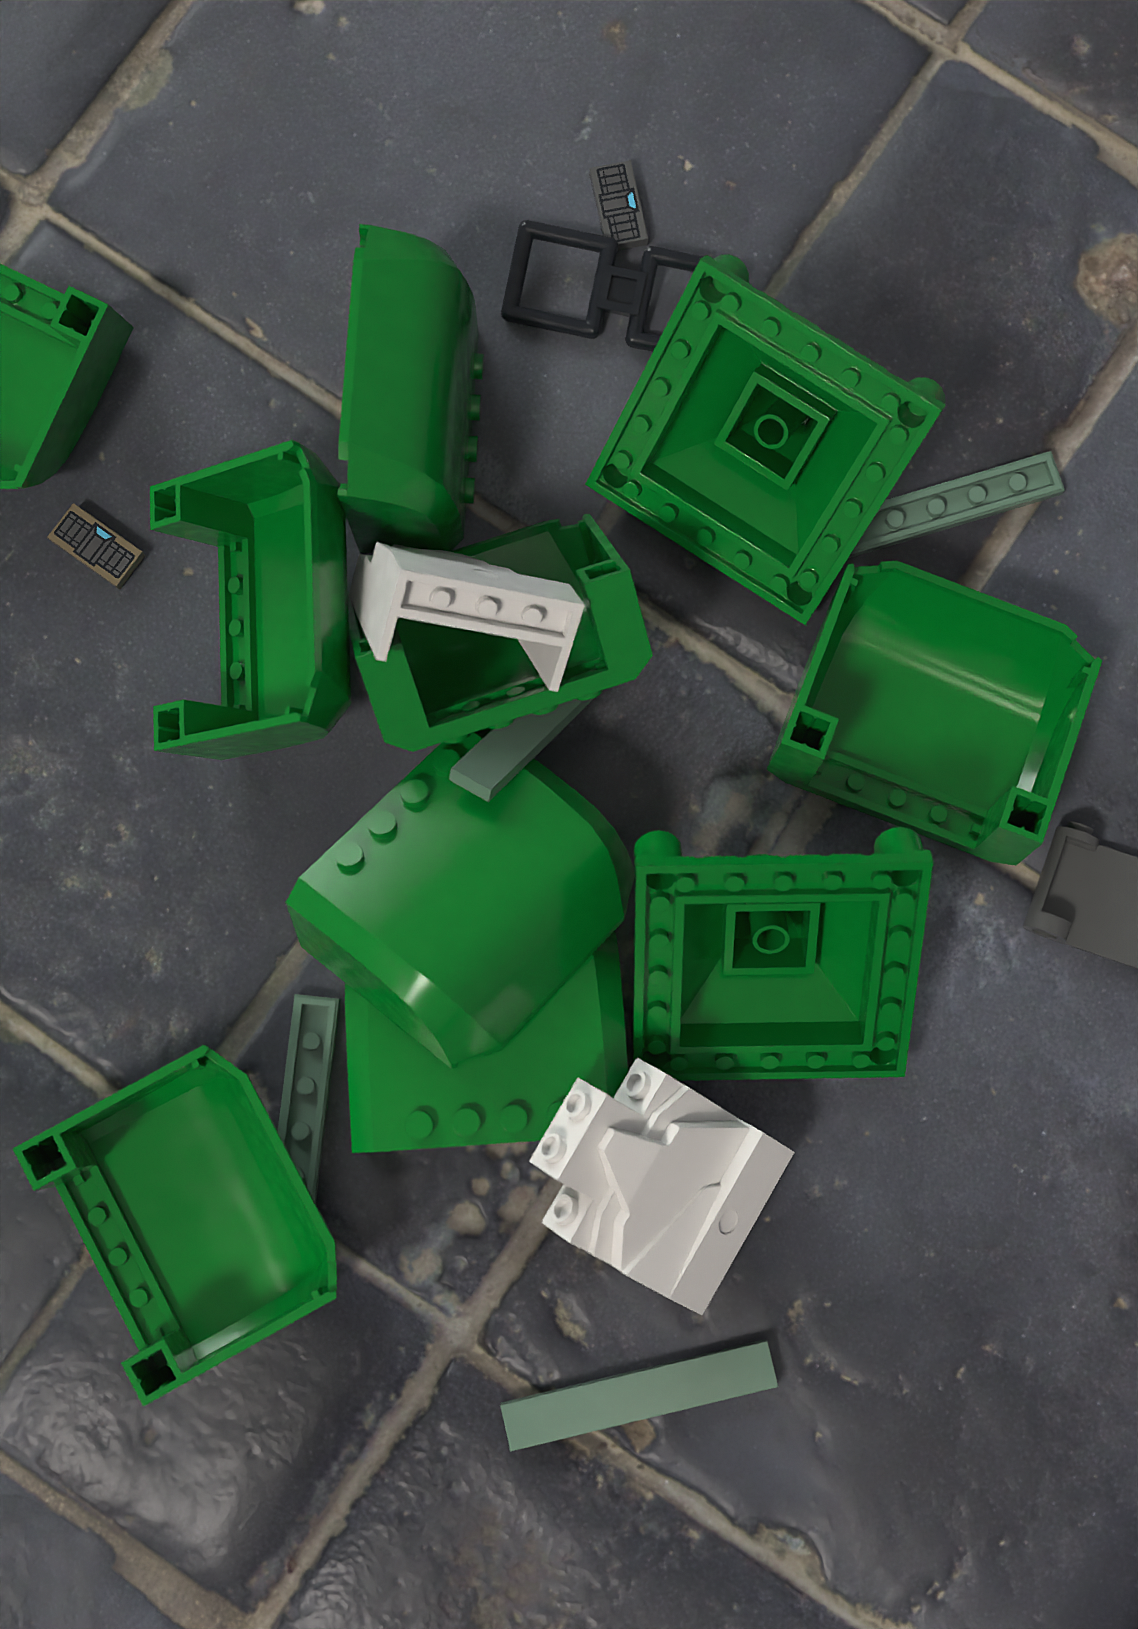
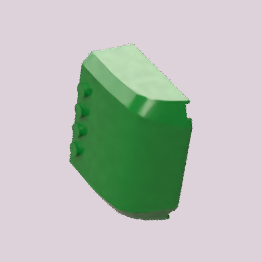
[338,224,484,553]
[0,264,134,489]
[150,440,351,760]
[348,514,653,752]
[767,561,1102,866]
[286,728,636,1069]
[345,931,628,1153]
[13,1045,337,1406]

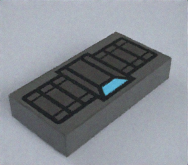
[589,160,648,250]

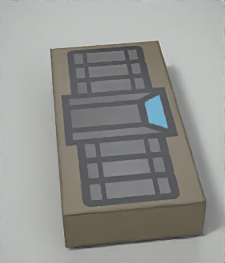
[47,503,146,590]

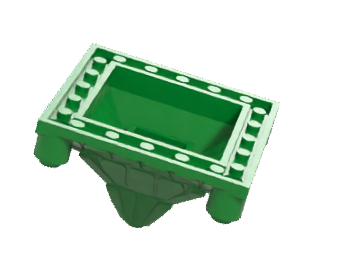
[585,254,946,625]
[631,827,933,1081]

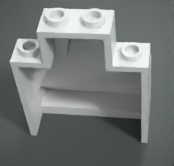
[348,542,585,692]
[529,1058,795,1315]

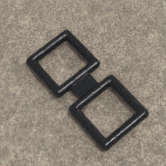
[501,220,714,352]

